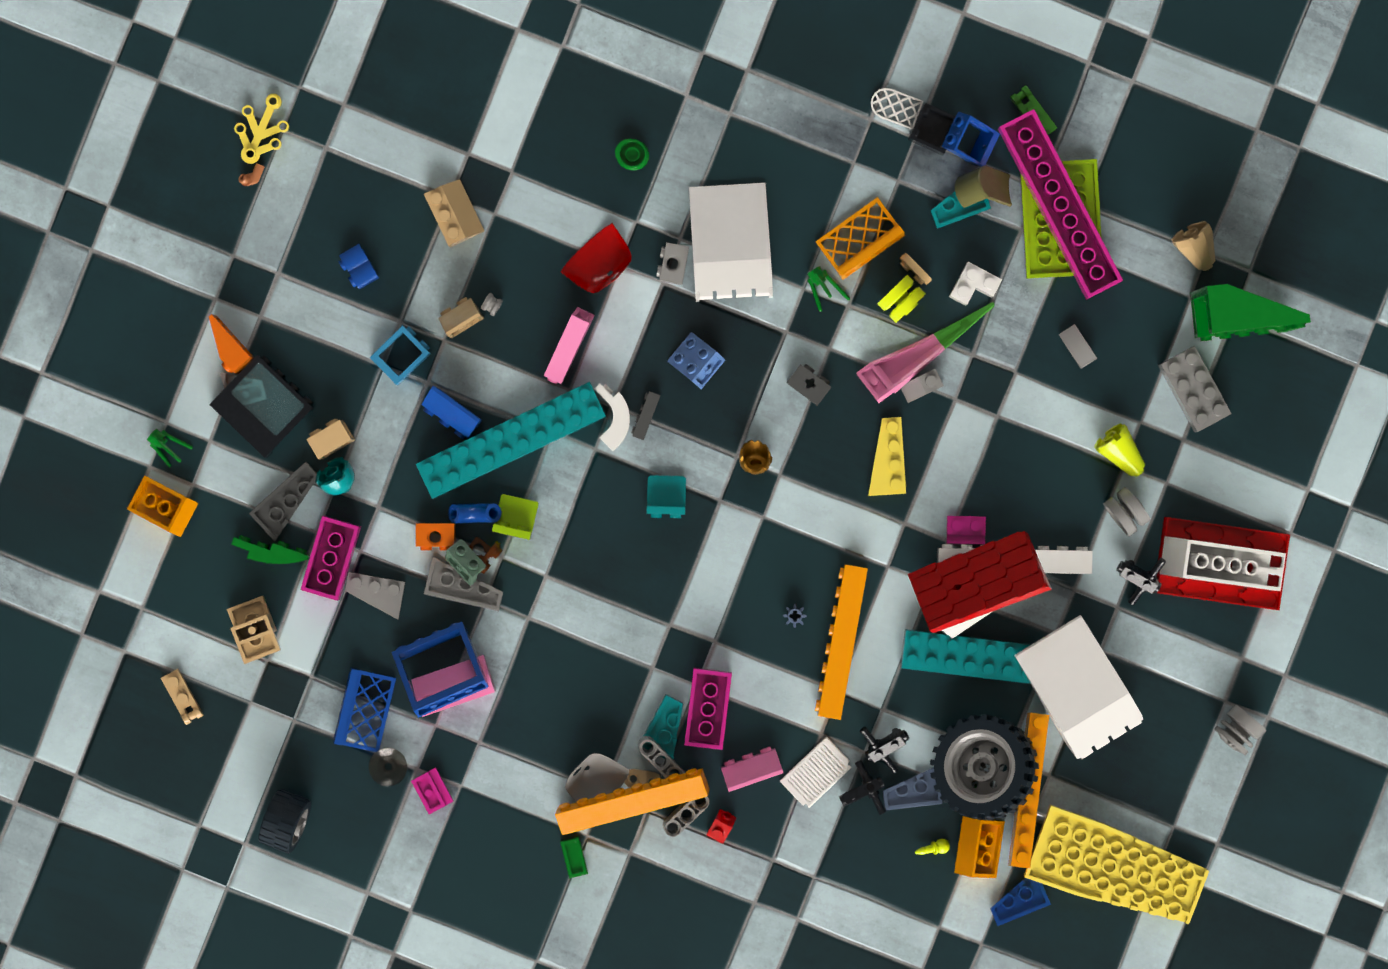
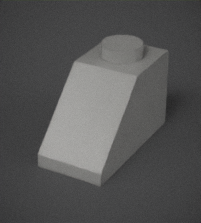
[901,369,944,403]

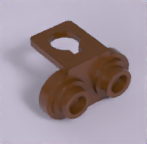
[469,537,503,574]

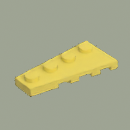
[868,417,906,496]

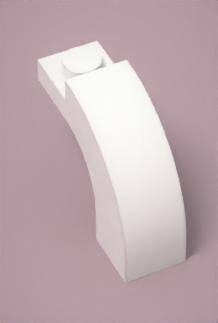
[594,384,630,451]

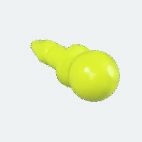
[915,838,950,855]

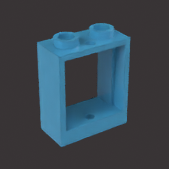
[370,326,431,386]

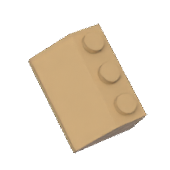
[424,179,484,248]

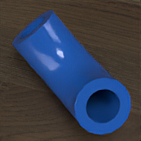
[448,503,501,523]

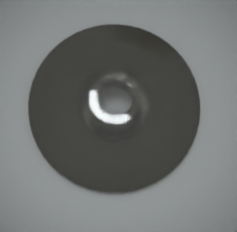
[369,748,407,786]

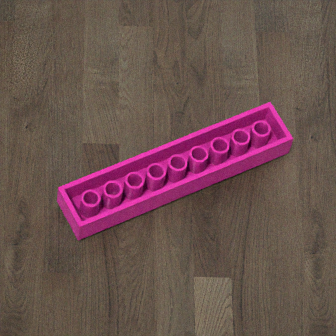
[998,109,1123,300]

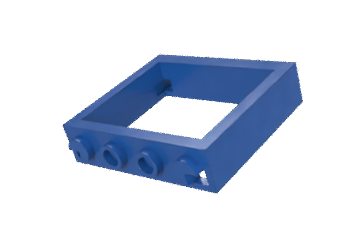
[392,622,489,718]

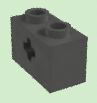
[787,364,831,406]

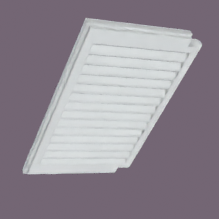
[780,736,852,808]

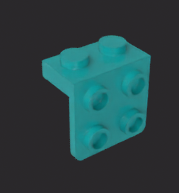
[647,475,686,518]

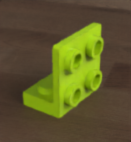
[492,494,539,540]

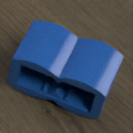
[338,244,379,289]

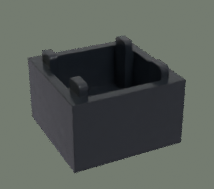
[908,103,956,156]

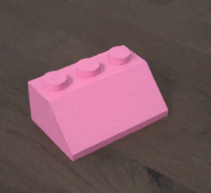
[721,746,783,792]

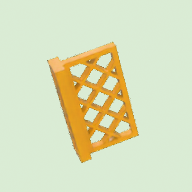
[815,197,905,280]

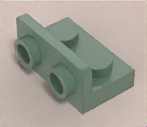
[445,539,486,586]

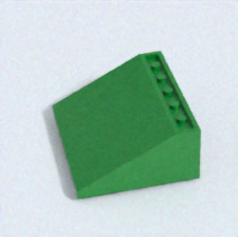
[1190,284,1311,341]

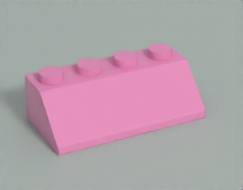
[411,655,496,717]

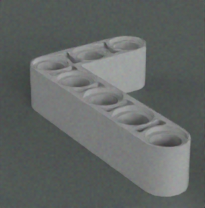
[638,736,709,837]

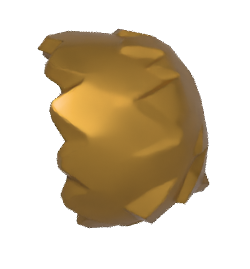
[739,440,773,474]

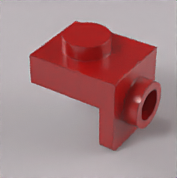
[706,809,736,844]

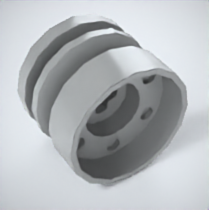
[1214,704,1267,755]

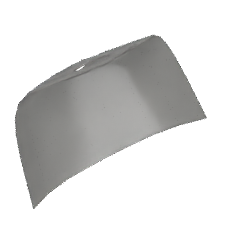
[565,753,629,802]

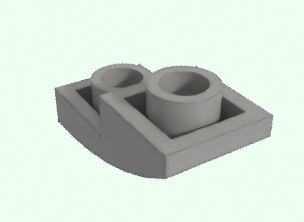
[1059,324,1097,369]

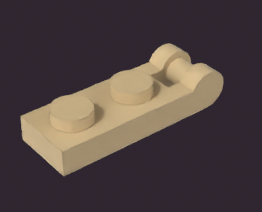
[161,669,204,725]

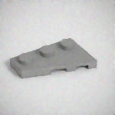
[345,572,406,620]

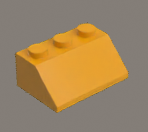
[954,816,1005,878]

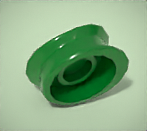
[615,139,649,170]

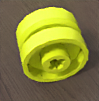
[877,275,926,323]

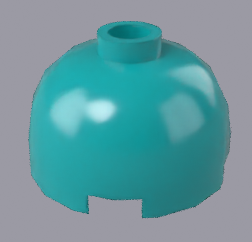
[316,457,355,495]

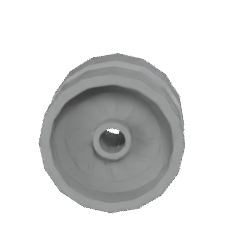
[1103,487,1151,536]

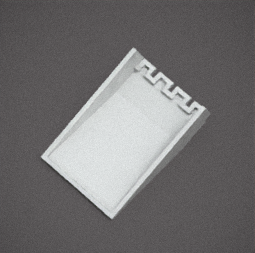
[689,183,773,302]
[1014,615,1143,759]

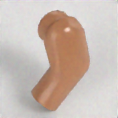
[239,163,265,186]

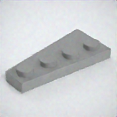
[424,557,503,612]

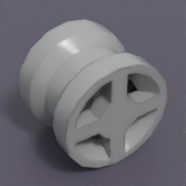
[480,293,503,317]

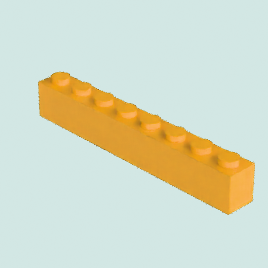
[815,564,868,720]
[1008,712,1049,869]
[555,768,710,835]

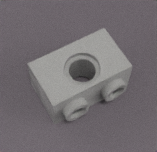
[657,242,689,285]

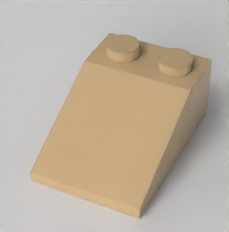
[438,297,484,338]

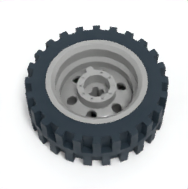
[930,714,1039,820]

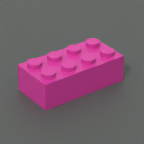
[300,516,361,601]
[684,668,732,750]

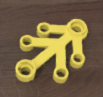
[234,94,289,164]

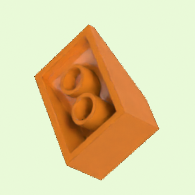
[209,314,254,374]

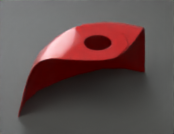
[561,223,632,293]

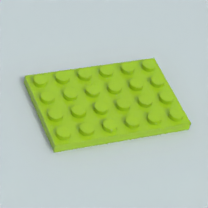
[1020,159,1102,279]

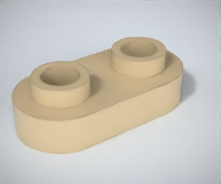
[900,253,932,285]
[624,769,661,788]

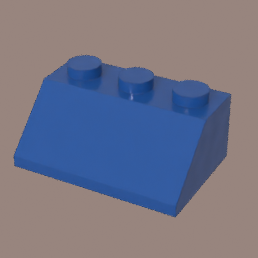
[421,386,482,439]

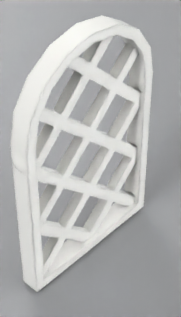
[871,88,924,130]

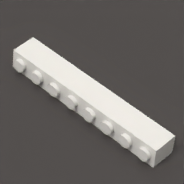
[937,544,1093,574]

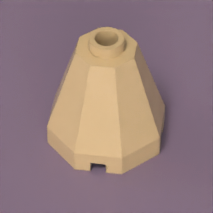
[1171,221,1216,271]

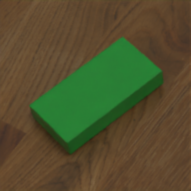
[560,836,588,879]

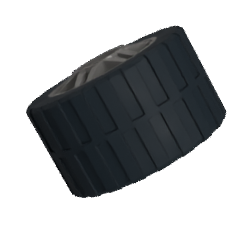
[258,789,311,854]

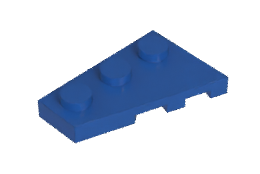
[990,878,1051,926]

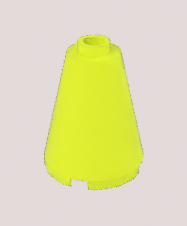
[1094,423,1145,477]

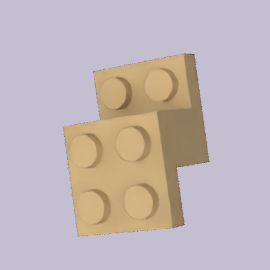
[227,595,281,664]

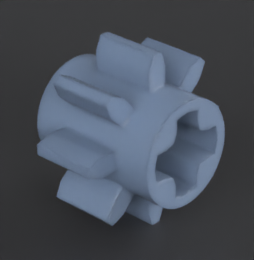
[783,604,807,628]

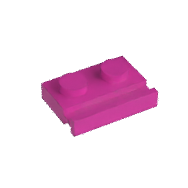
[946,516,986,544]
[411,767,454,814]

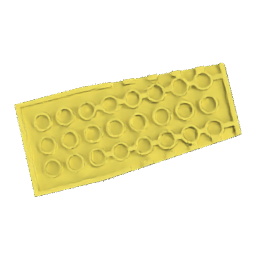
[1024,804,1209,924]

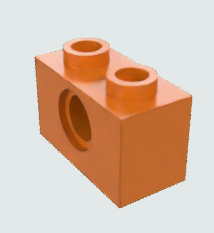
[416,523,456,550]

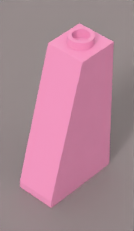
[544,307,595,384]

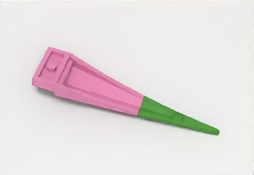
[856,302,995,403]

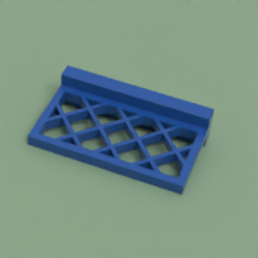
[333,667,396,753]

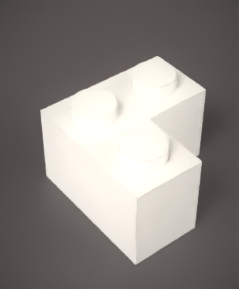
[949,262,1002,306]

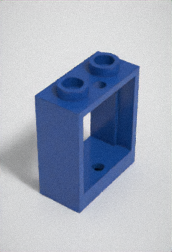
[942,112,1000,167]

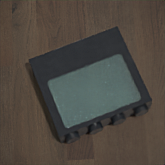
[209,355,315,458]

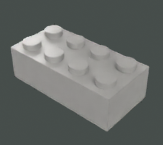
[1158,346,1232,432]

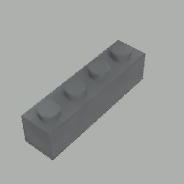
[631,391,660,440]

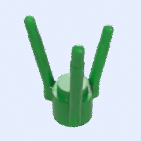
[807,266,850,312]
[147,429,193,468]

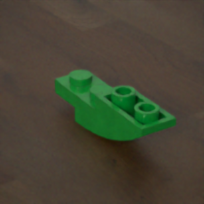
[231,535,310,564]

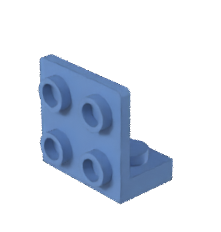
[668,332,725,389]

